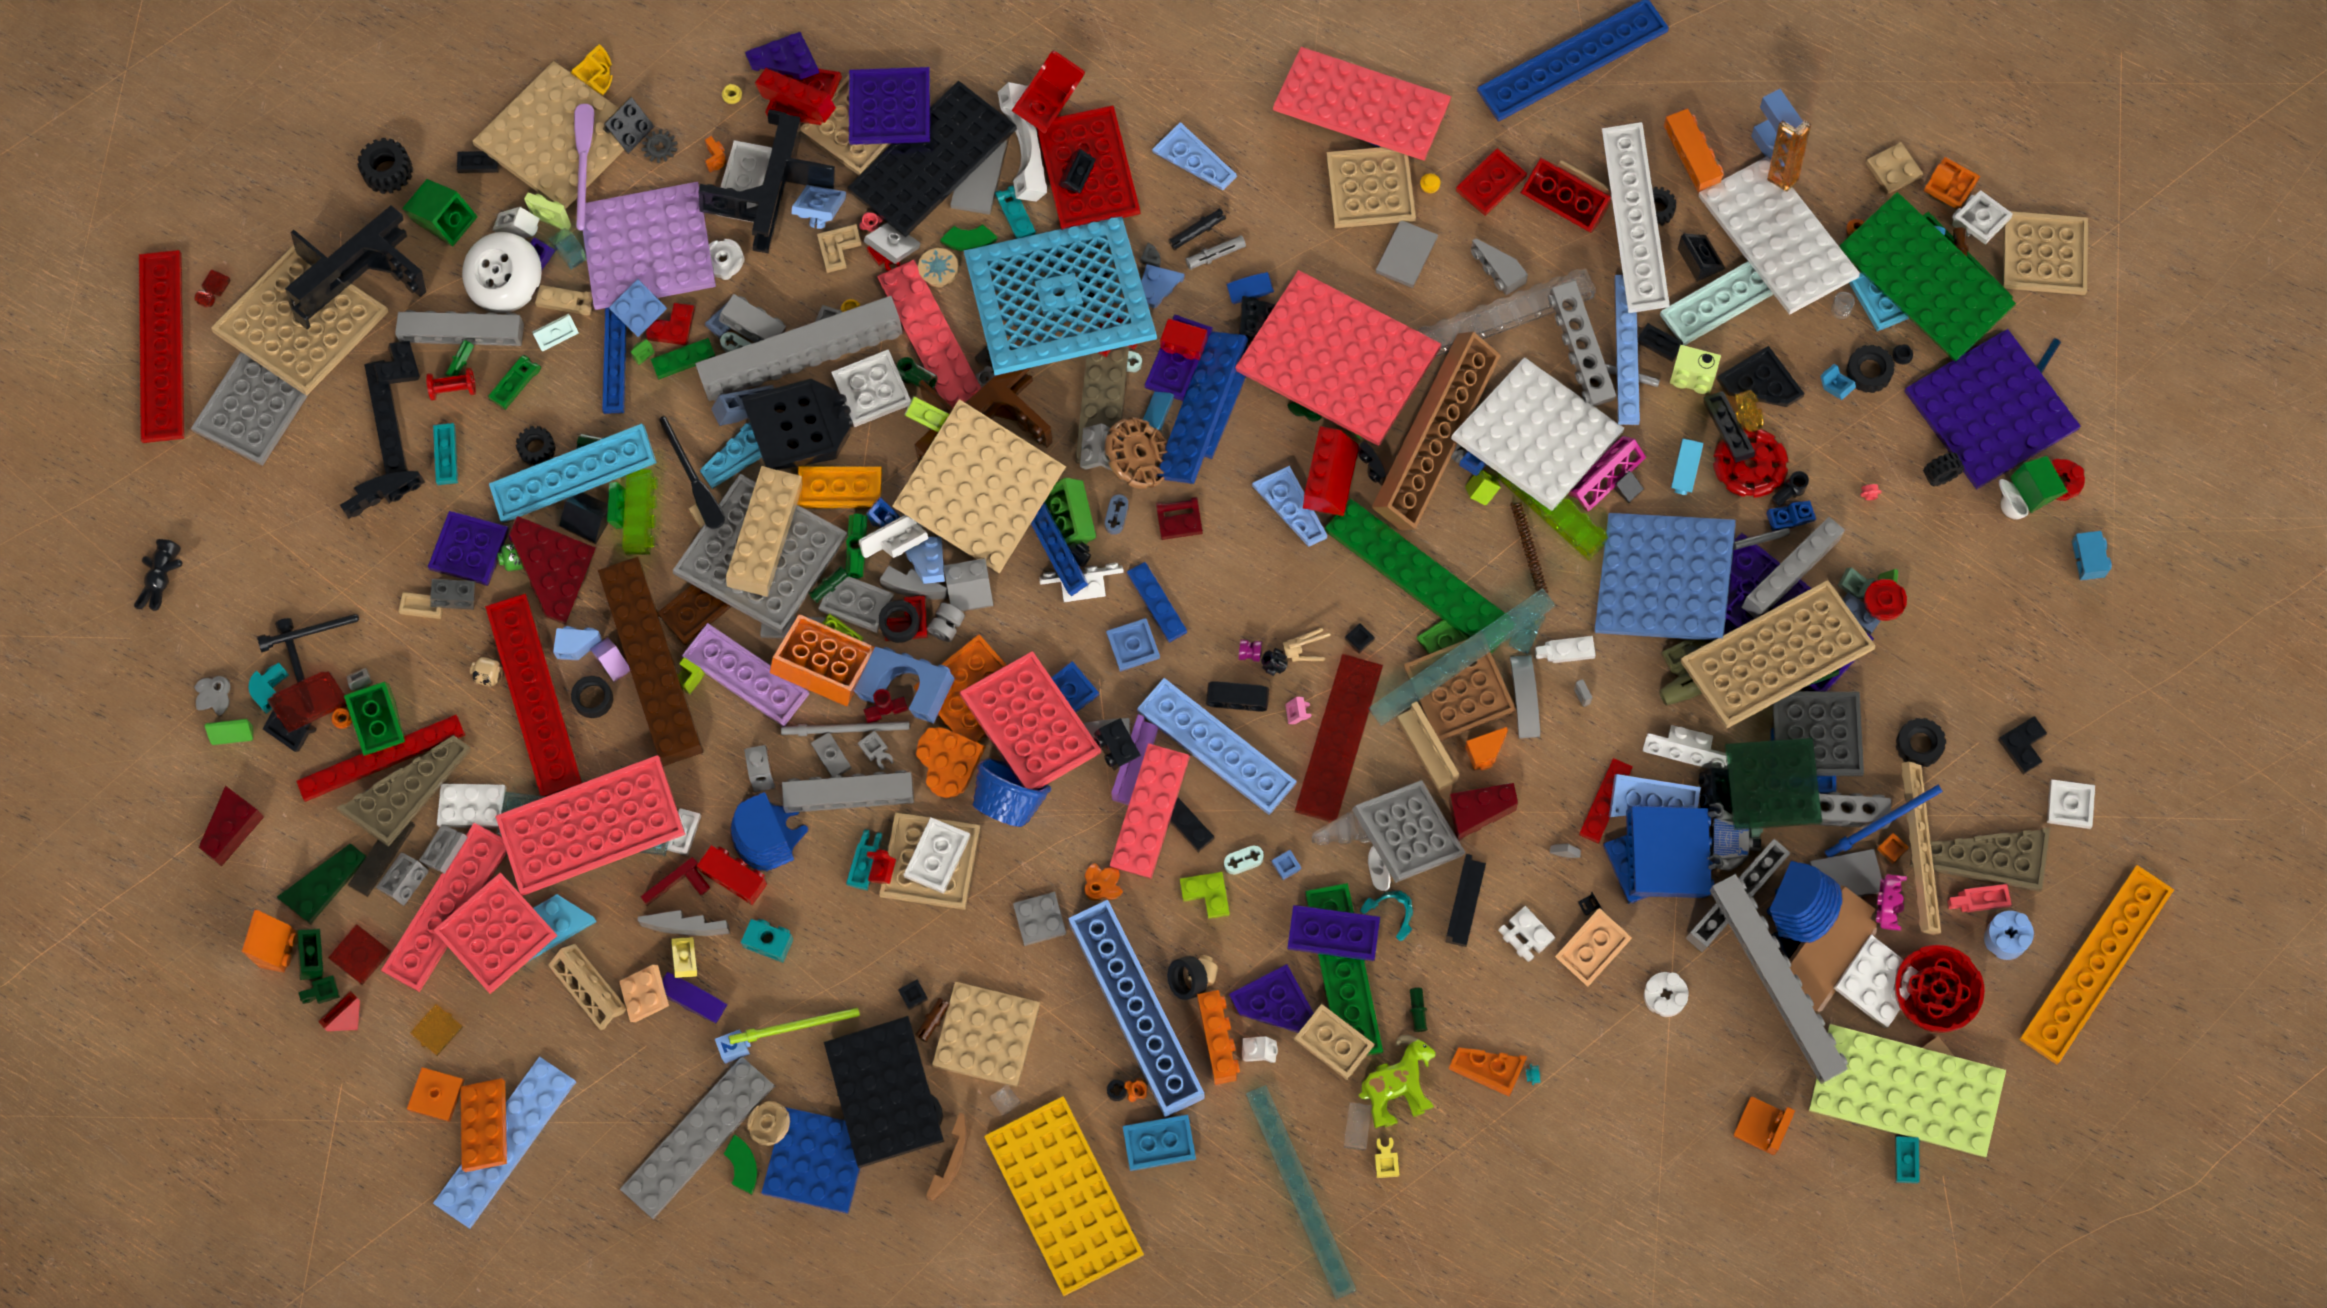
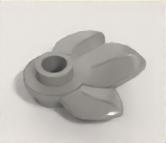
[194,676,231,716]

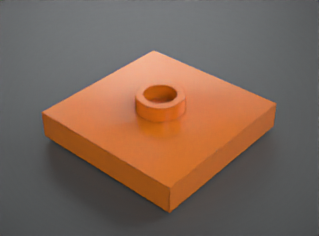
[407,1067,465,1122]

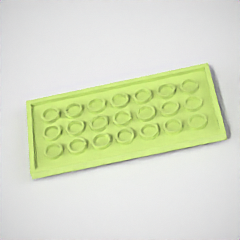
[1809,1024,2006,1157]

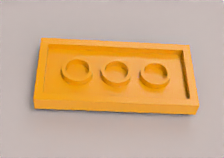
[797,467,882,508]

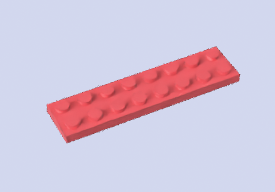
[877,260,981,408]
[381,823,507,993]

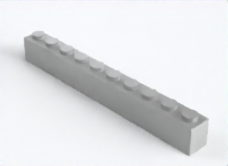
[1710,874,1848,1084]

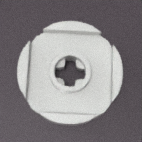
[709,239,745,280]
[1643,972,1689,1017]

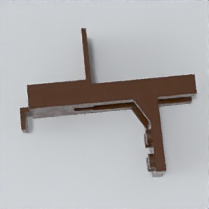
[914,368,1053,462]

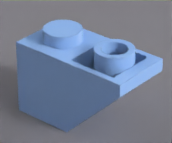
[553,626,602,660]

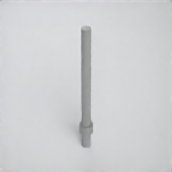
[781,721,910,737]

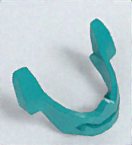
[1360,890,1413,941]

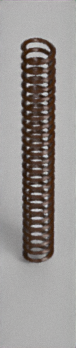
[1510,502,1549,599]

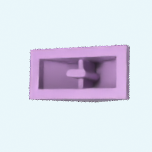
[590,637,630,682]

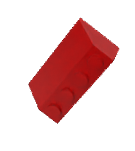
[1303,426,1359,516]

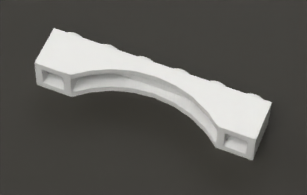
[998,82,1047,202]

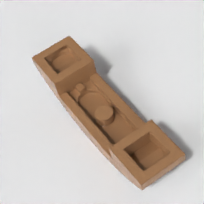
[926,1113,967,1201]

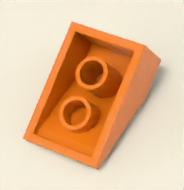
[242,910,297,973]

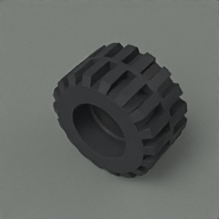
[357,138,413,194]

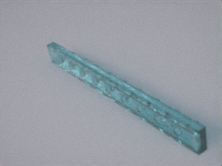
[1369,588,1555,726]
[1246,1085,1357,1300]

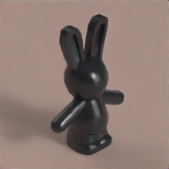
[134,539,183,611]

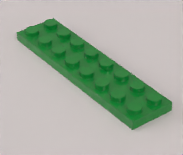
[1305,883,1383,1056]

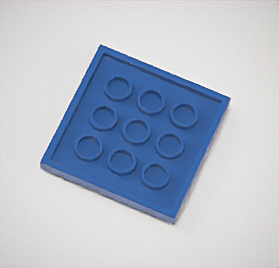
[761,1107,860,1214]

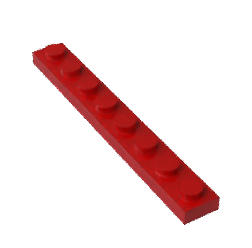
[296,714,465,802]

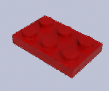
[1456,148,1527,216]

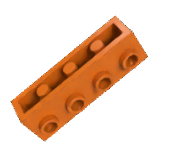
[1664,108,1724,193]
[1197,990,1240,1085]

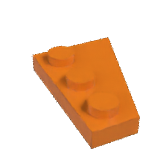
[1449,1047,1527,1097]

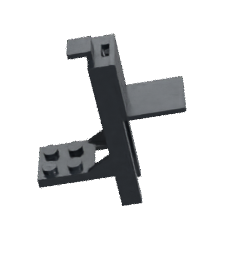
[698,110,835,254]
[285,205,426,330]

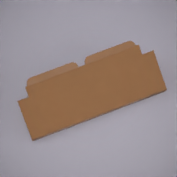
[1789,885,1878,1012]

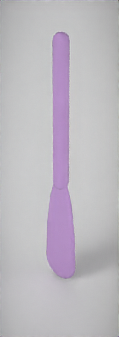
[574,104,595,230]

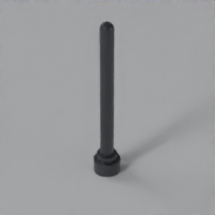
[257,614,359,653]
[275,618,314,713]

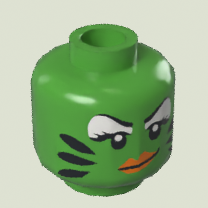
[497,544,523,571]

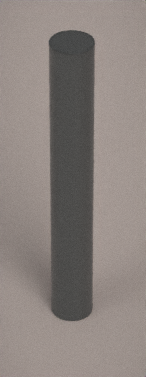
[1733,528,1790,550]

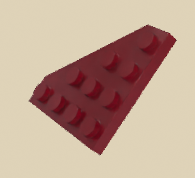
[508,516,596,624]

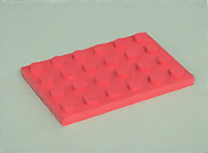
[960,651,1101,790]

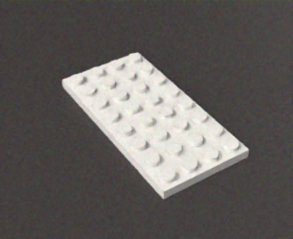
[1699,156,1860,315]

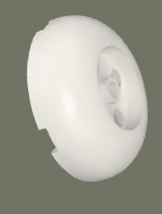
[462,232,542,314]

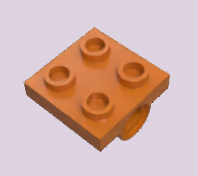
[1924,157,1980,209]

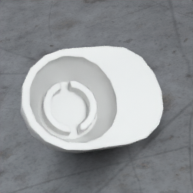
[1999,479,2028,520]
[1368,846,1390,891]

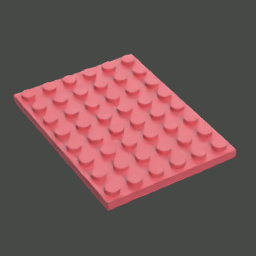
[1235,270,1441,446]

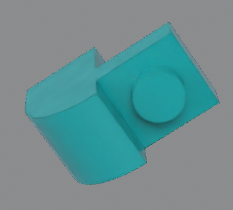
[248,662,289,714]

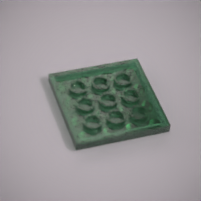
[1725,738,1822,830]

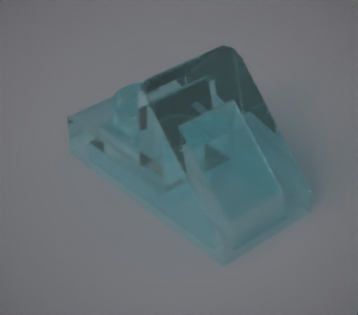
[1509,608,1546,654]

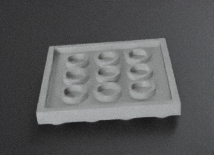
[1352,780,1466,883]

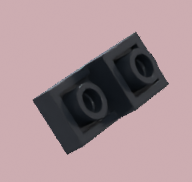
[1358,440,1386,486]

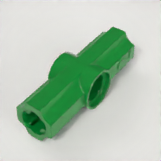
[845,514,868,579]

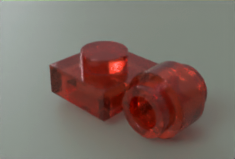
[194,269,231,308]

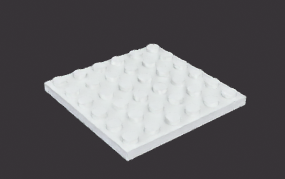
[1451,357,1624,511]

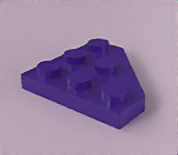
[745,32,819,80]
[1229,964,1314,1033]

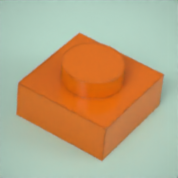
[1877,833,1909,864]

